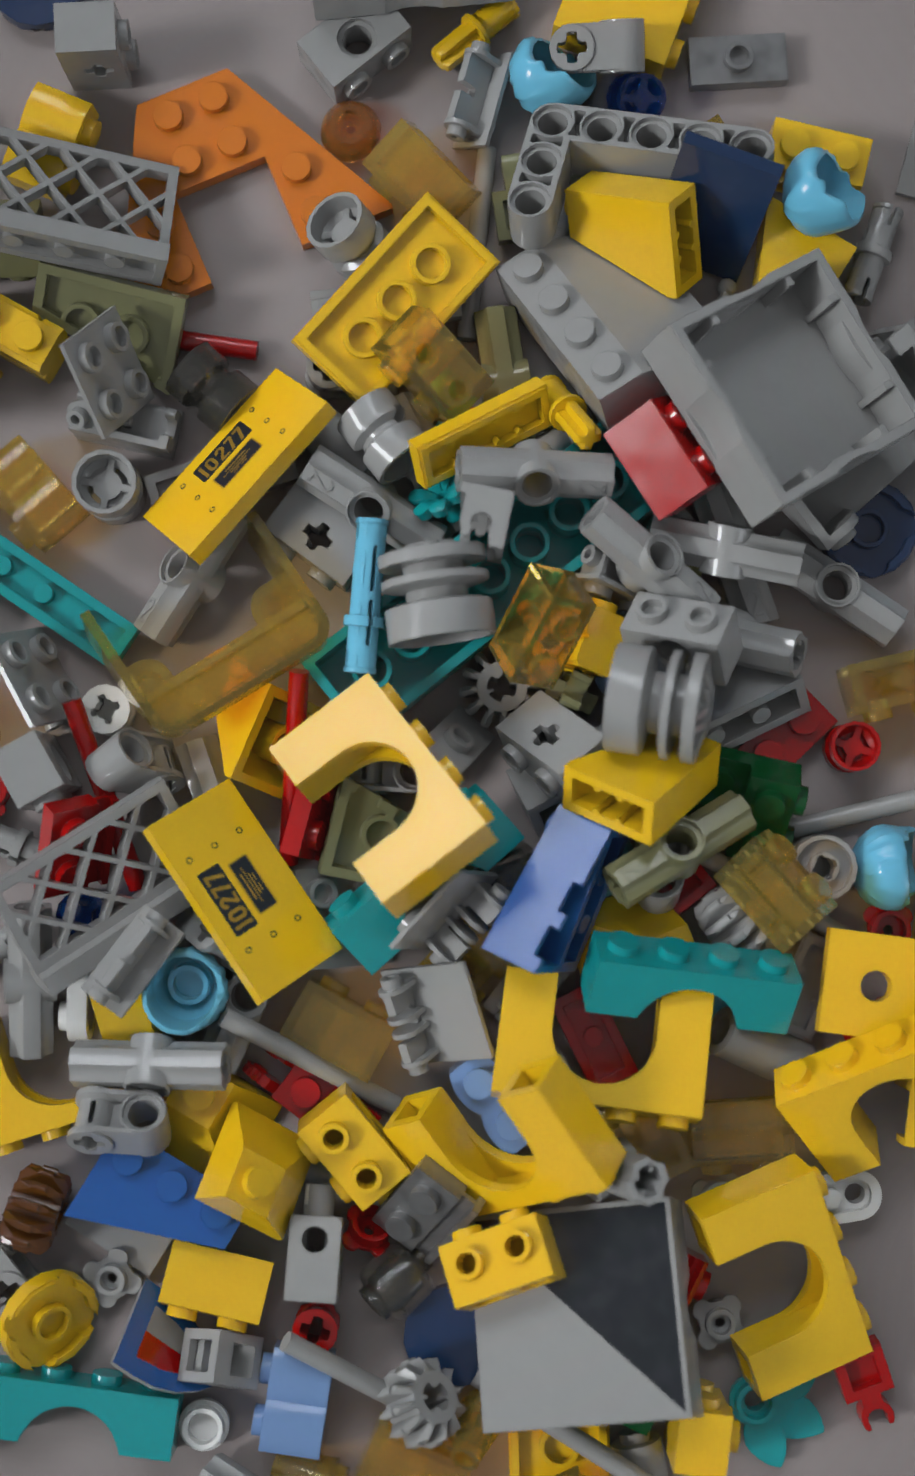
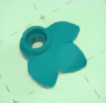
[728,1376,825,1468]

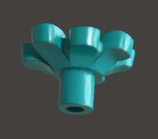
[408,475,462,523]

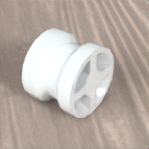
[82,684,136,736]

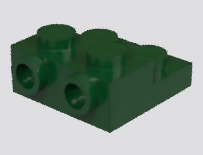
[685,746,809,867]

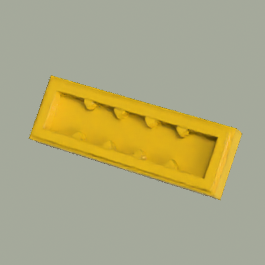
[408,376,552,490]

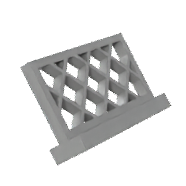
[0,126,180,287]
[0,776,191,997]

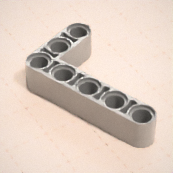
[507,103,775,250]

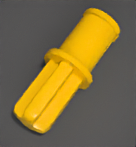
[431,0,520,71]
[541,375,601,450]

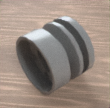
[377,539,497,649]
[602,642,715,764]

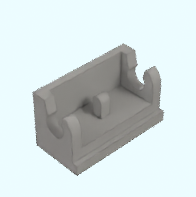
[68,391,184,460]
[460,481,515,564]

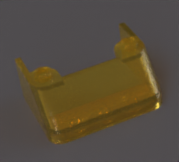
[80,510,330,738]

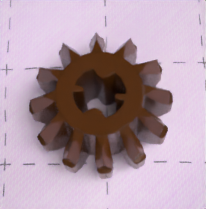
[0,1163,72,1255]

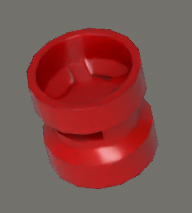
[822,721,881,773]

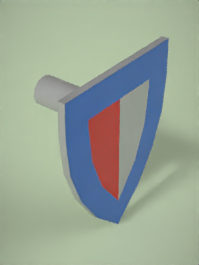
[110,1278,213,1394]

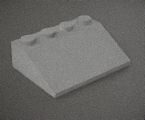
[495,235,702,431]

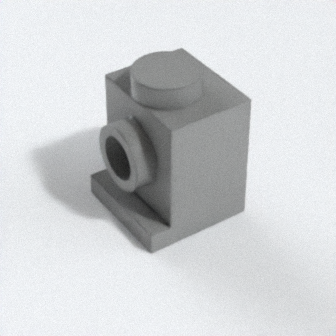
[177,1328,264,1390]

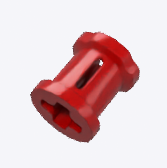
[292,1302,340,1351]

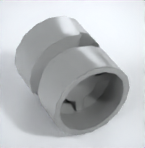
[306,192,389,280]
[337,387,424,485]
[71,449,147,525]
[780,834,858,901]

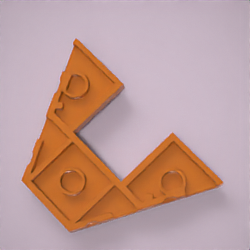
[122,68,394,299]

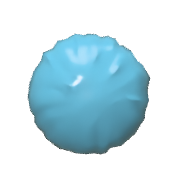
[509,37,597,114]
[782,147,866,237]
[852,824,915,911]
[142,946,229,1036]

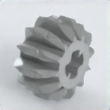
[459,646,544,728]
[694,881,778,950]
[376,1357,467,1449]

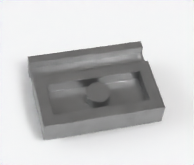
[371,1155,486,1265]

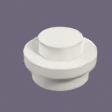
[179,1398,230,1451]

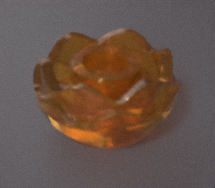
[321,101,381,163]

